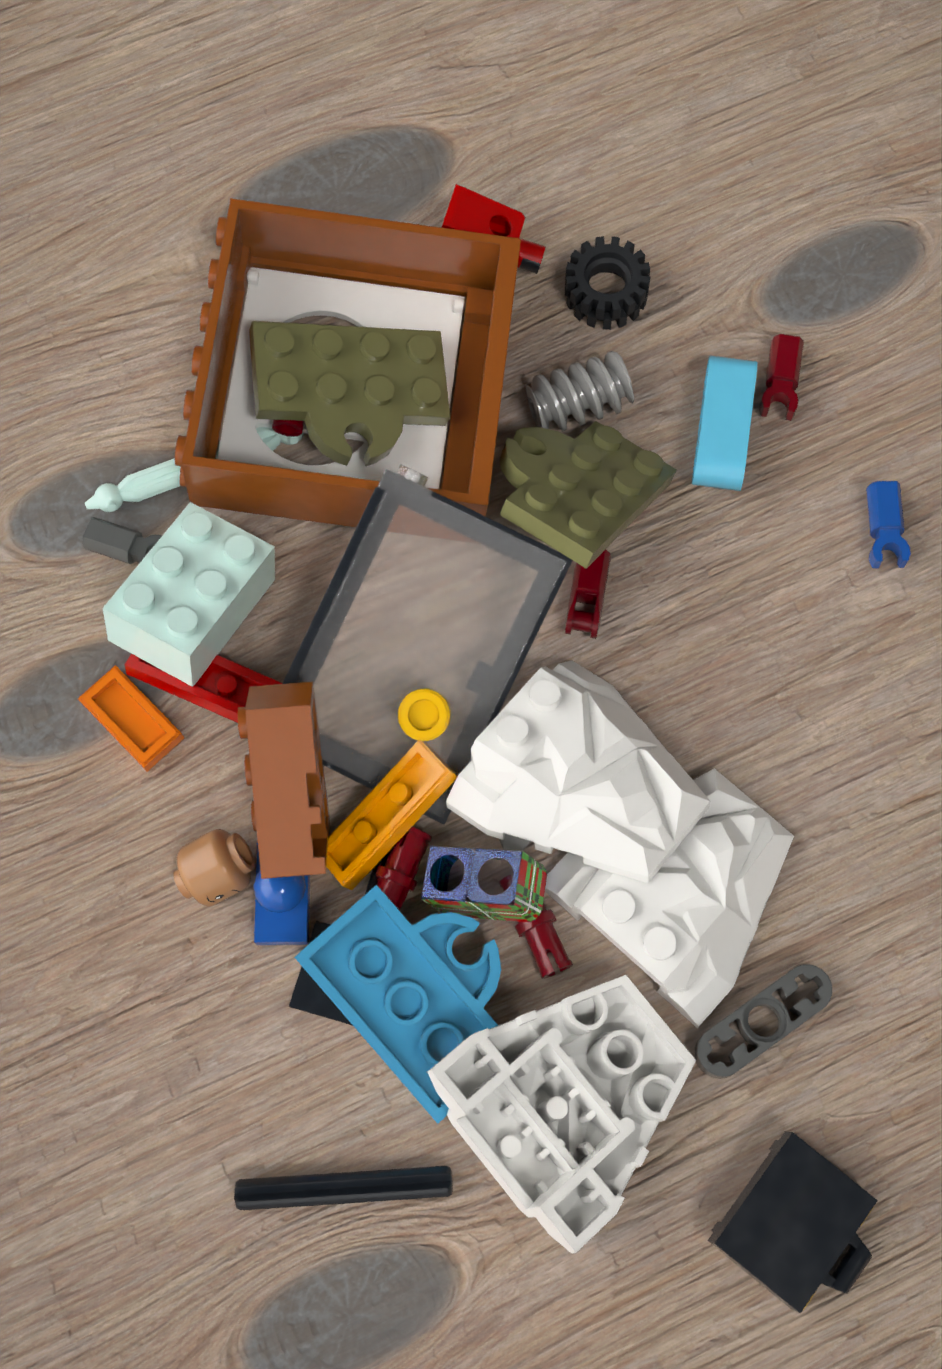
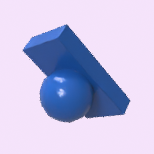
[253,840,310,945]

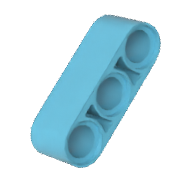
[692,355,758,491]

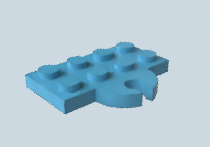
[294,885,501,1124]

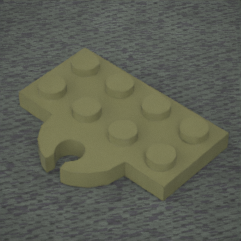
[249,321,450,466]
[500,421,677,568]

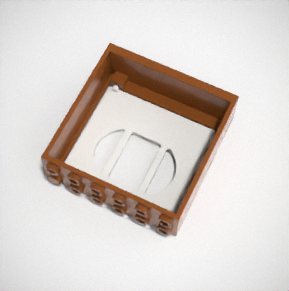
[175,198,521,544]

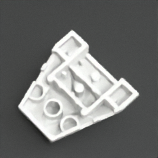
[446,660,710,883]
[545,768,794,1028]
[428,975,696,1253]

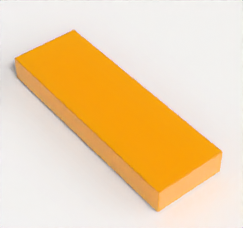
[326,740,458,891]

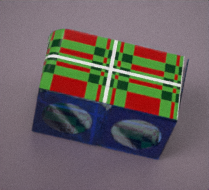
[421,846,547,922]

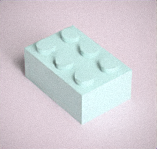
[102,502,275,687]

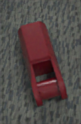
[565,549,611,639]

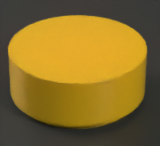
[398,688,452,741]

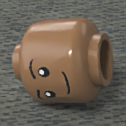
[173,829,255,907]

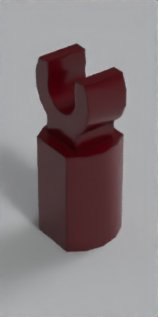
[759,334,804,421]

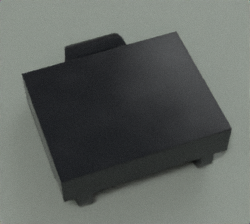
[708,1131,878,1314]

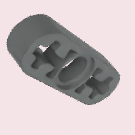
[695,964,832,1079]

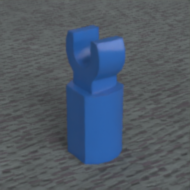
[866,481,911,569]

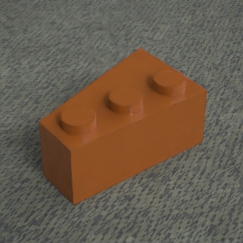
[238,682,330,879]

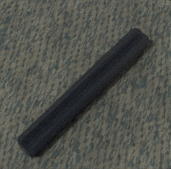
[234,1166,453,1210]

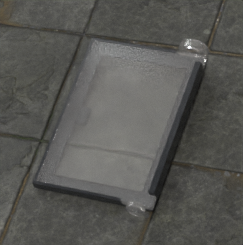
[282,464,573,825]

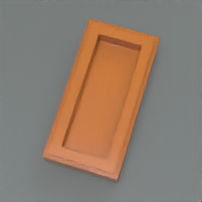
[78,665,185,772]

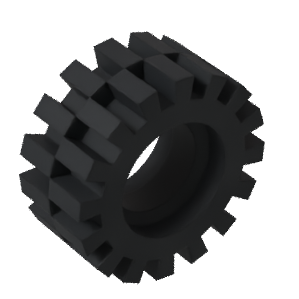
[565,236,651,330]

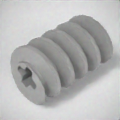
[526,351,634,432]

